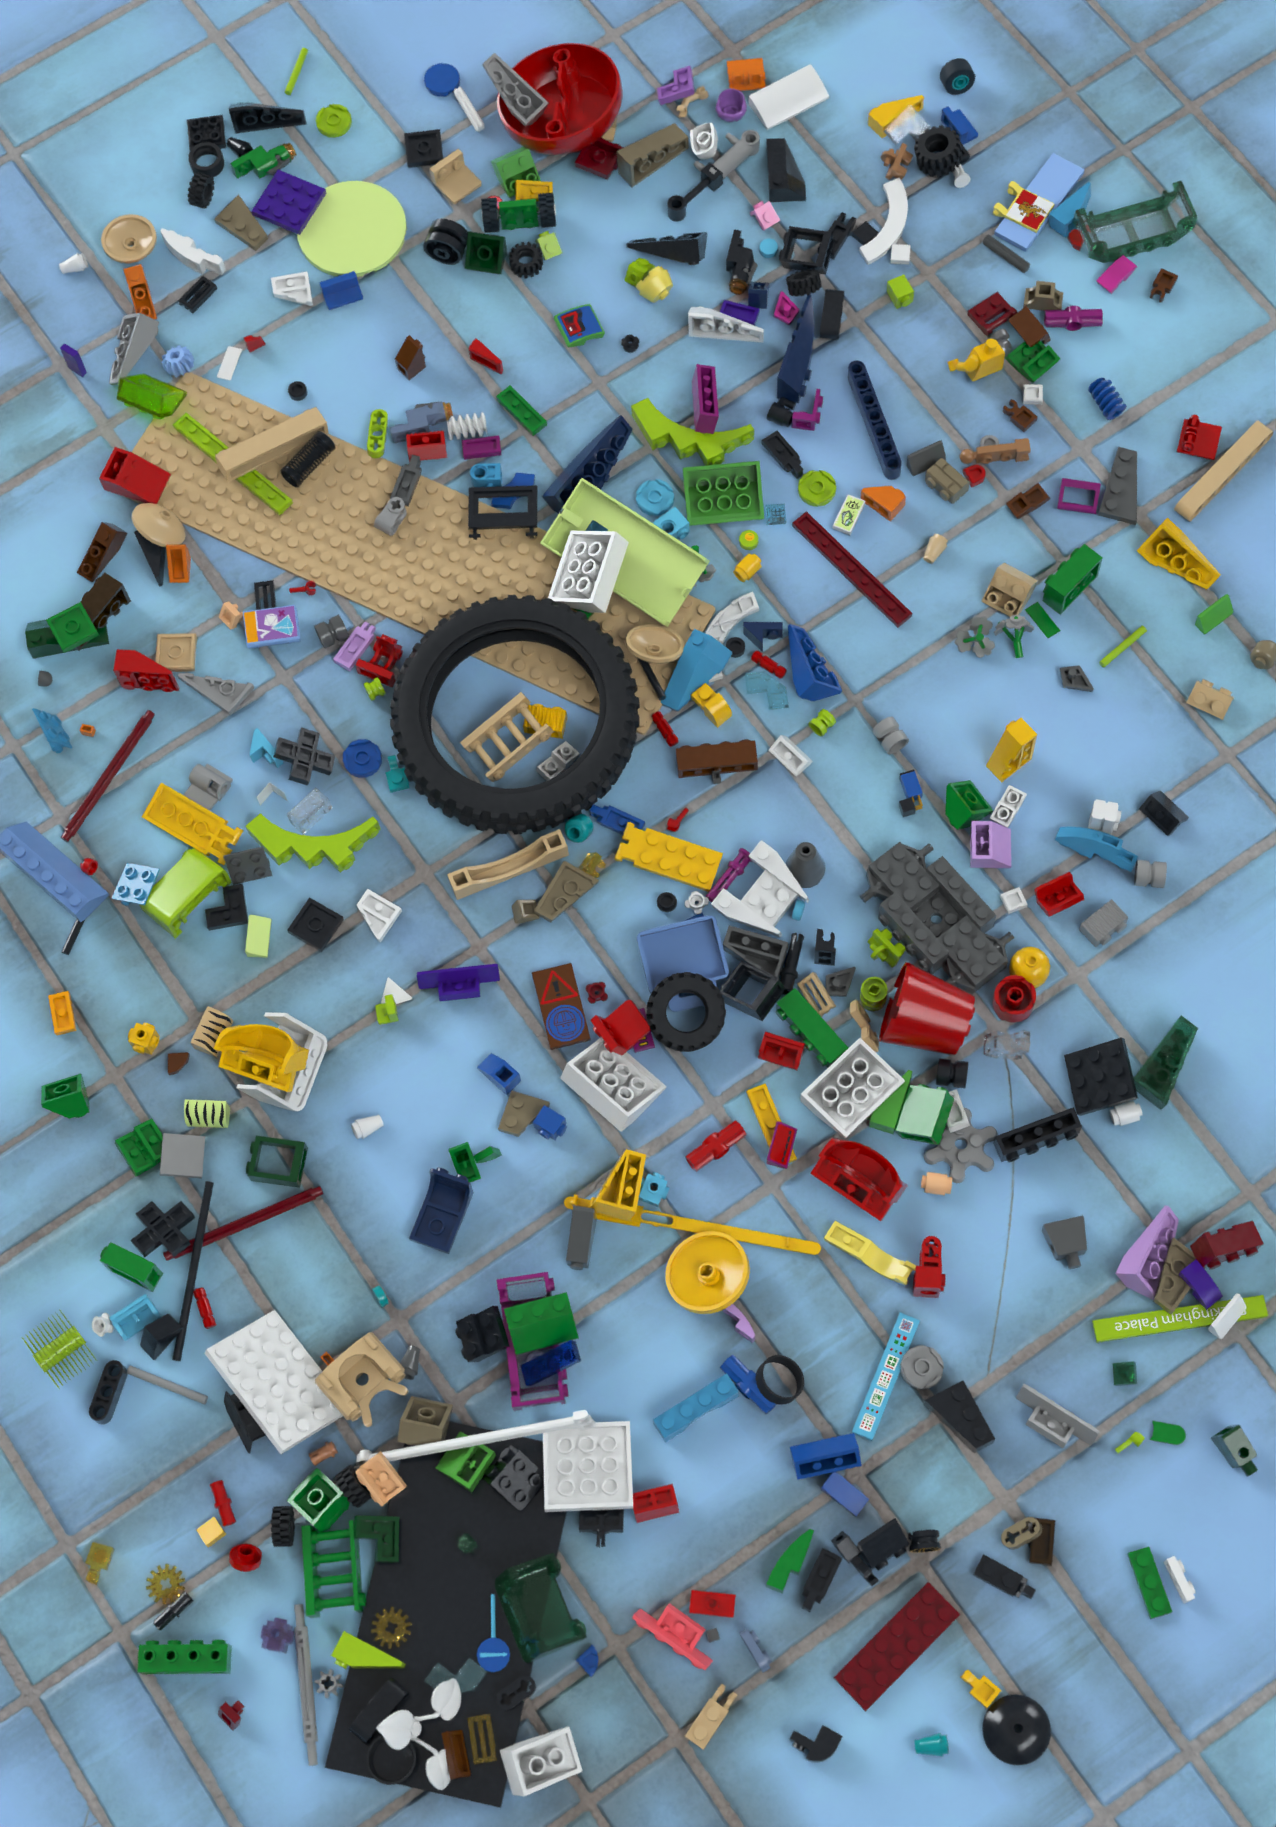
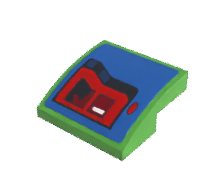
[553,304,605,347]

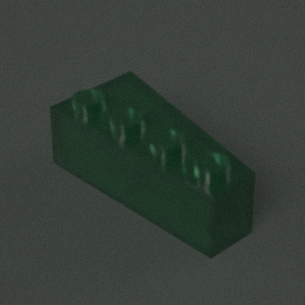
[1133,1015,1198,1110]

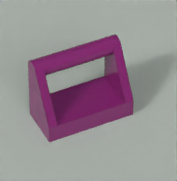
[1057,478,1101,514]

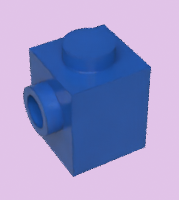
[533,1105,567,1140]

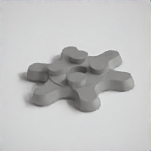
[924,1108,997,1183]

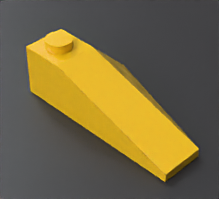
[1137,518,1221,589]

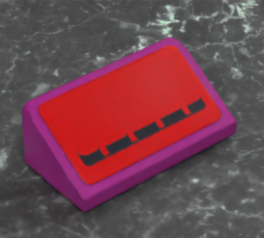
[767,1121,797,1169]

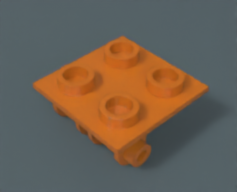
[727,58,766,91]

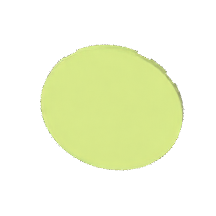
[297,181,407,277]

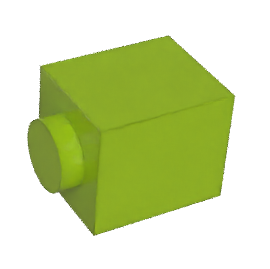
[887,274,914,309]

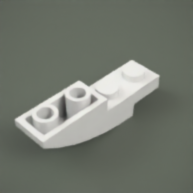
[160,228,226,275]

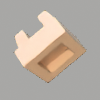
[219,601,244,630]

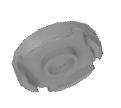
[900,1346,944,1389]

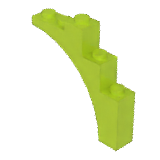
[631,398,754,466]
[245,813,380,873]

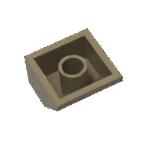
[398,1396,453,1446]

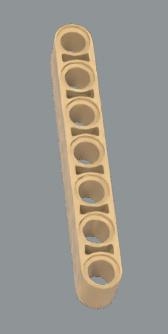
[1174,420,1274,522]

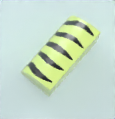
[184,1100,230,1128]

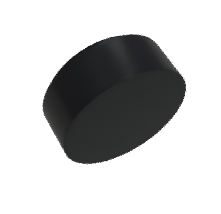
[288,381,308,401]
[726,637,745,658]

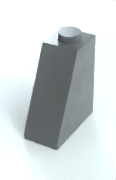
[566,1206,597,1270]

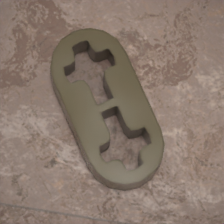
[1001,1517,1042,1550]

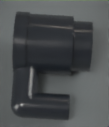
[766,397,796,427]

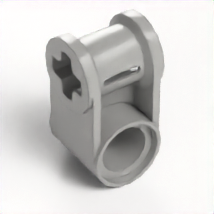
[374,497,407,536]

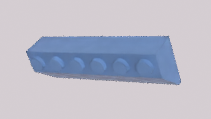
[0,822,110,922]

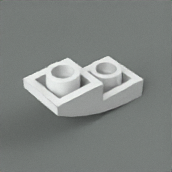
[536,741,580,781]
[990,785,1027,828]

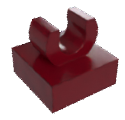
[218,1700,245,1731]

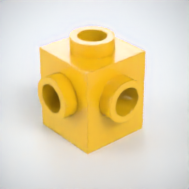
[128,1022,160,1055]

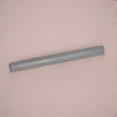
[127,1366,208,1404]

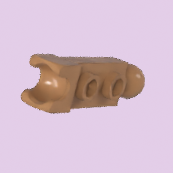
[959,438,1031,464]

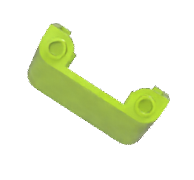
[139,848,232,939]

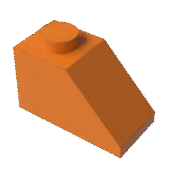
[861,486,906,522]

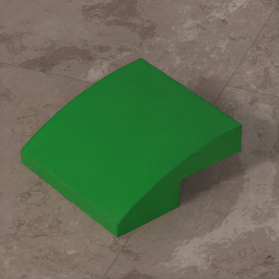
[1005,341,1061,383]
[115,1118,163,1177]

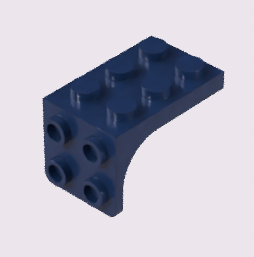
[409,1167,474,1254]

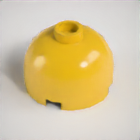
[1008,946,1051,988]

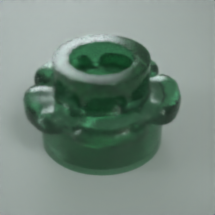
[457,1533,477,1554]

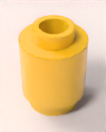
[733,553,762,582]

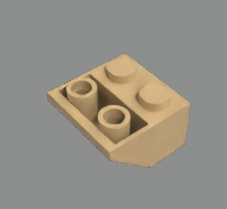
[981,563,1038,617]

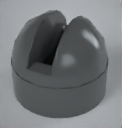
[38,671,53,687]

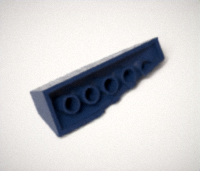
[777,295,814,403]
[542,415,633,514]

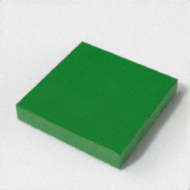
[46,602,99,653]

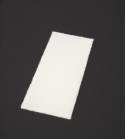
[217,346,242,380]

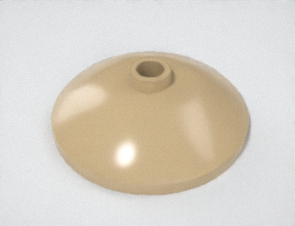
[101,214,157,263]
[131,503,186,547]
[625,624,685,664]

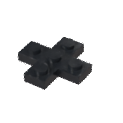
[273,727,335,786]
[131,1201,195,1257]

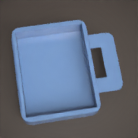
[636,916,729,1012]

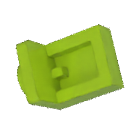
[535,231,562,260]
[625,258,655,287]

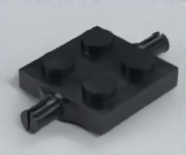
[579,1509,624,1547]

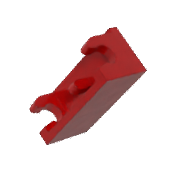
[758,1032,805,1071]
[633,1484,679,1523]

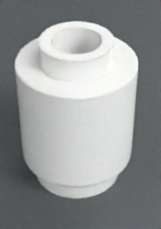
[1109,1100,1143,1126]

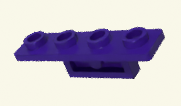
[417,964,500,1001]

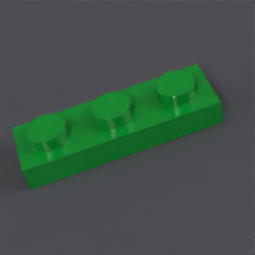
[496,385,547,436]
[1127,1547,1172,1619]

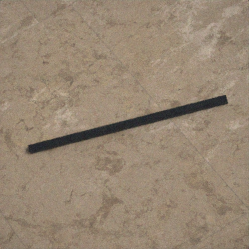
[172,1181,214,1361]

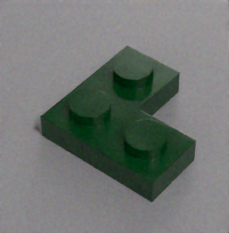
[354,1515,399,1563]

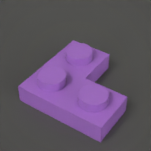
[657,65,695,105]

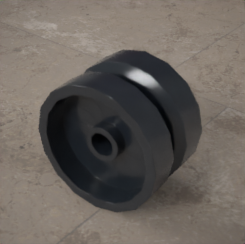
[423,218,468,265]

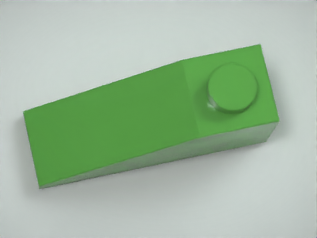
[867,1070,913,1134]

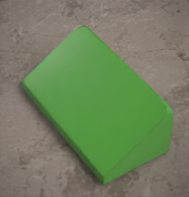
[1195,594,1233,634]

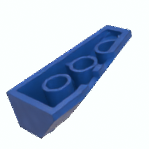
[788,624,842,702]

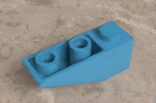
[1049,182,1091,238]

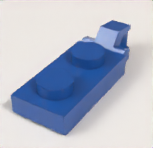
[590,804,645,835]

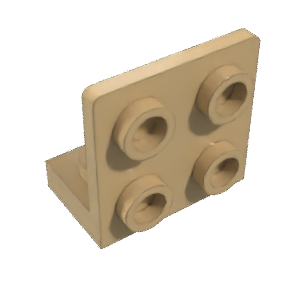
[429,149,482,204]

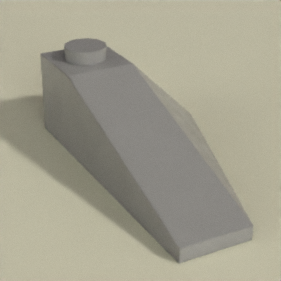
[109,313,159,385]

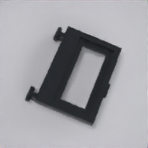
[468,485,538,540]

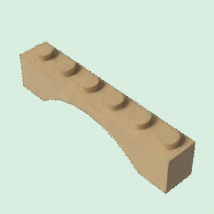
[447,829,569,900]

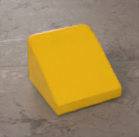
[196,1517,227,1548]

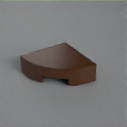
[168,1052,190,1075]

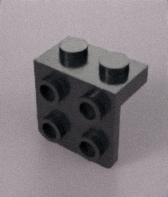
[482,1445,544,1510]

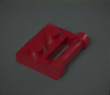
[967,292,1018,336]

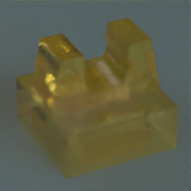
[578,852,606,878]

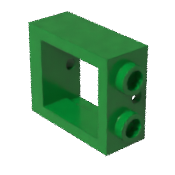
[100,1242,163,1292]

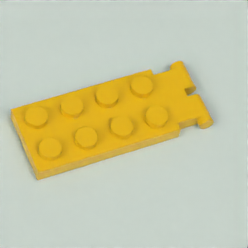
[142,783,244,865]
[614,822,723,892]

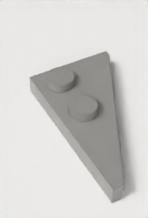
[177,673,254,715]

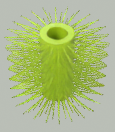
[22,1309,97,1389]

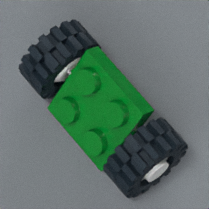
[481,193,556,233]

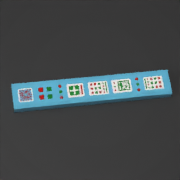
[852,1313,920,1441]

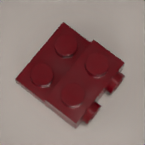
[575,137,624,180]

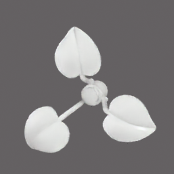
[376,1678,461,1790]

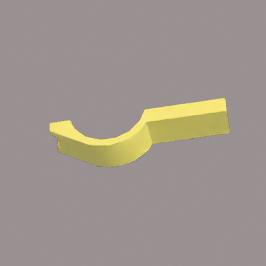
[824,1221,916,1285]

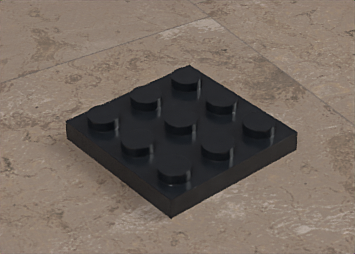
[1064,1037,1138,1116]

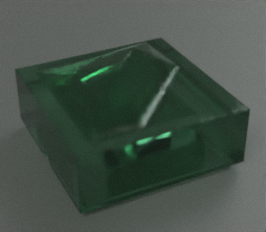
[1113,1361,1137,1386]

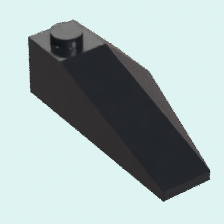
[626,232,707,265]

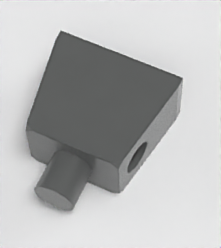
[1042,1215,1087,1269]

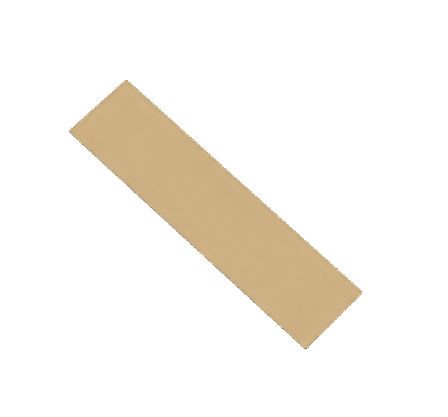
[126,372,715,735]

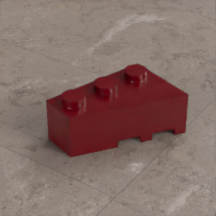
[1190,1221,1264,1270]

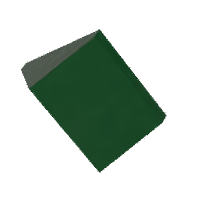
[465,231,507,275]

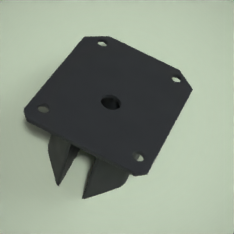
[224,1391,266,1453]

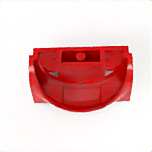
[810,1138,908,1221]

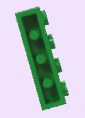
[776,988,848,1068]
[137,1640,232,1675]

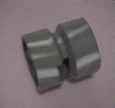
[314,614,349,649]

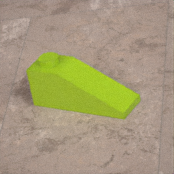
[331,1631,405,1669]

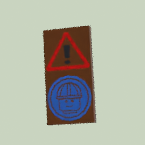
[532,963,591,1050]

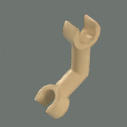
[677,86,709,117]

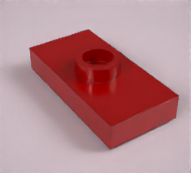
[689,1590,736,1618]

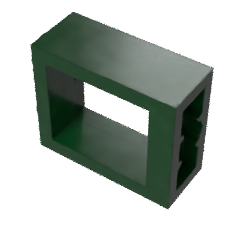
[246,1135,308,1188]

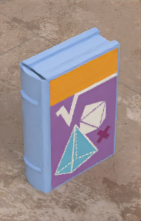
[243,605,301,649]

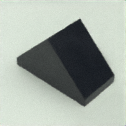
[140,1314,183,1360]

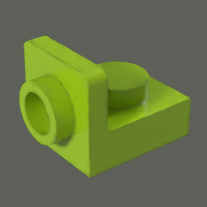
[375,994,399,1025]

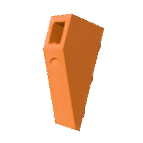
[123,264,157,320]

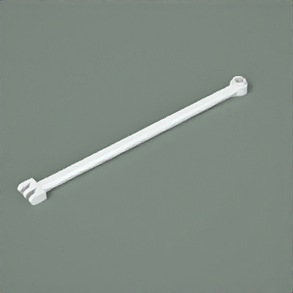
[356,1410,596,1467]

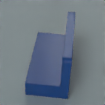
[941,106,978,145]
[319,271,363,310]

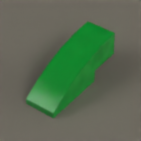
[766,1529,814,1593]

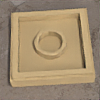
[155,633,197,672]

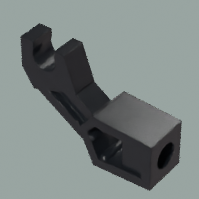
[831,1531,879,1586]

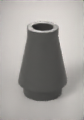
[400,1346,420,1380]

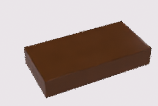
[441,1730,471,1779]

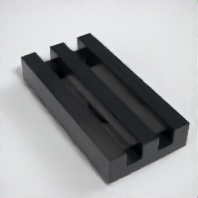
[178,276,217,314]
[254,580,276,610]

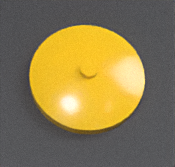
[665,1231,750,1314]

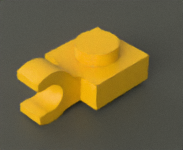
[961,1669,1002,1708]

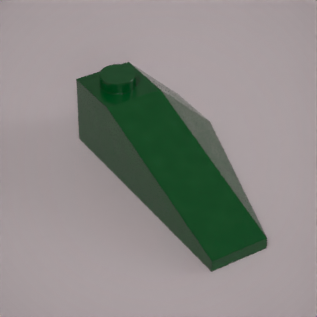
[25,620,109,659]

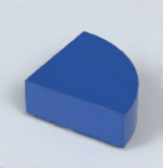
[576,1644,598,1677]

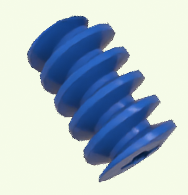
[1088,378,1127,420]

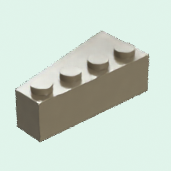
[617,123,689,187]

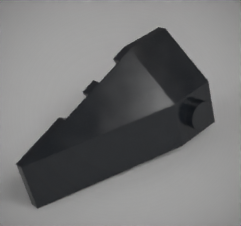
[229,102,307,134]
[766,138,806,202]

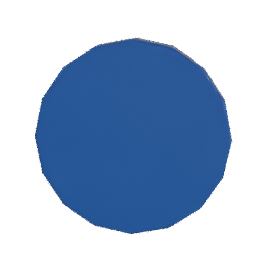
[424,63,460,96]
[343,739,382,778]

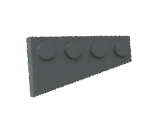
[1098,447,1137,525]

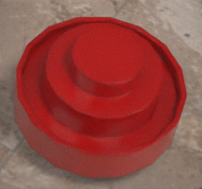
[229,1544,262,1572]

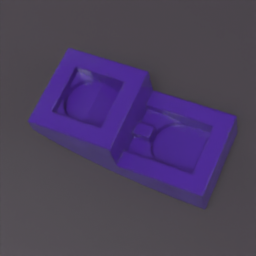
[1179,1260,1223,1310]

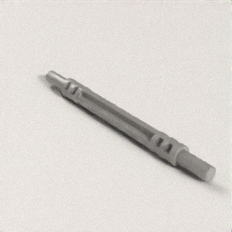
[294,1604,318,1766]

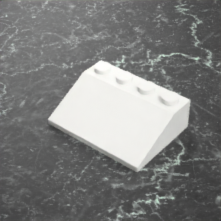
[548,531,629,613]
[560,1037,667,1132]
[800,1038,905,1139]

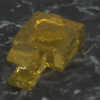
[85,1542,115,1585]

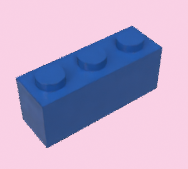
[790,1433,862,1480]

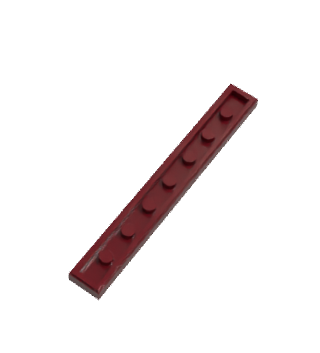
[792,511,912,628]

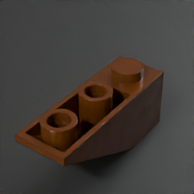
[77,522,128,582]

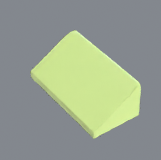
[245,915,272,958]

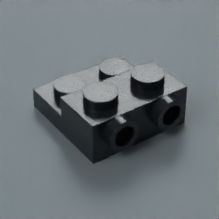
[455,1306,510,1362]

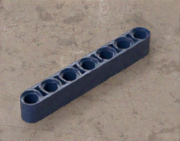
[848,360,902,480]

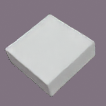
[891,244,911,265]
[1023,384,1043,405]
[1000,887,1028,914]

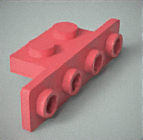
[632,1603,713,1670]

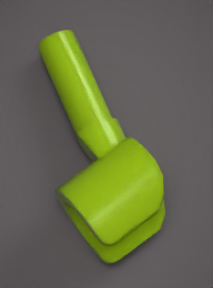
[1115,1432,1145,1453]

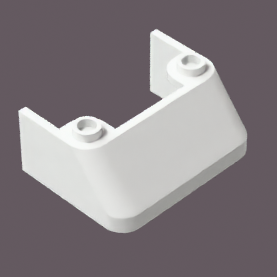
[236,1012,327,1111]

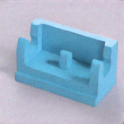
[109,1294,161,1341]

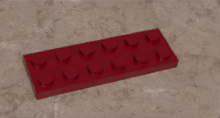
[834,1582,960,1712]

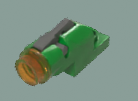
[230,143,297,179]

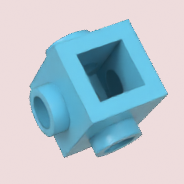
[638,1172,670,1207]

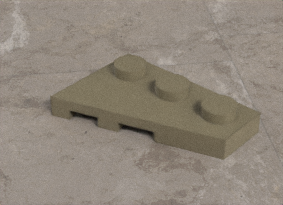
[534,861,599,922]

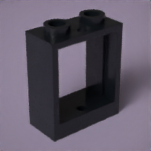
[779,226,835,274]
[720,961,785,1021]

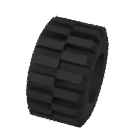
[914,126,962,177]

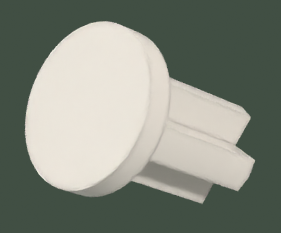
[953,164,970,188]

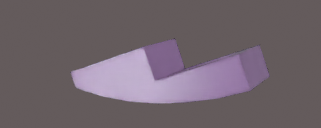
[723,1304,755,1343]

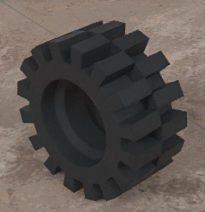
[187,172,215,208]
[509,242,543,278]
[786,269,822,297]
[335,1465,371,1508]
[271,1506,295,1547]

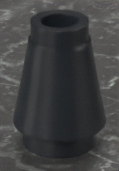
[227,137,253,158]

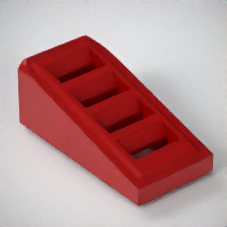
[468,338,503,374]

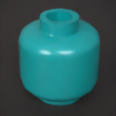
[564,814,593,843]

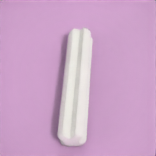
[454,87,485,132]

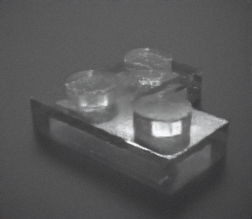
[884,104,932,145]

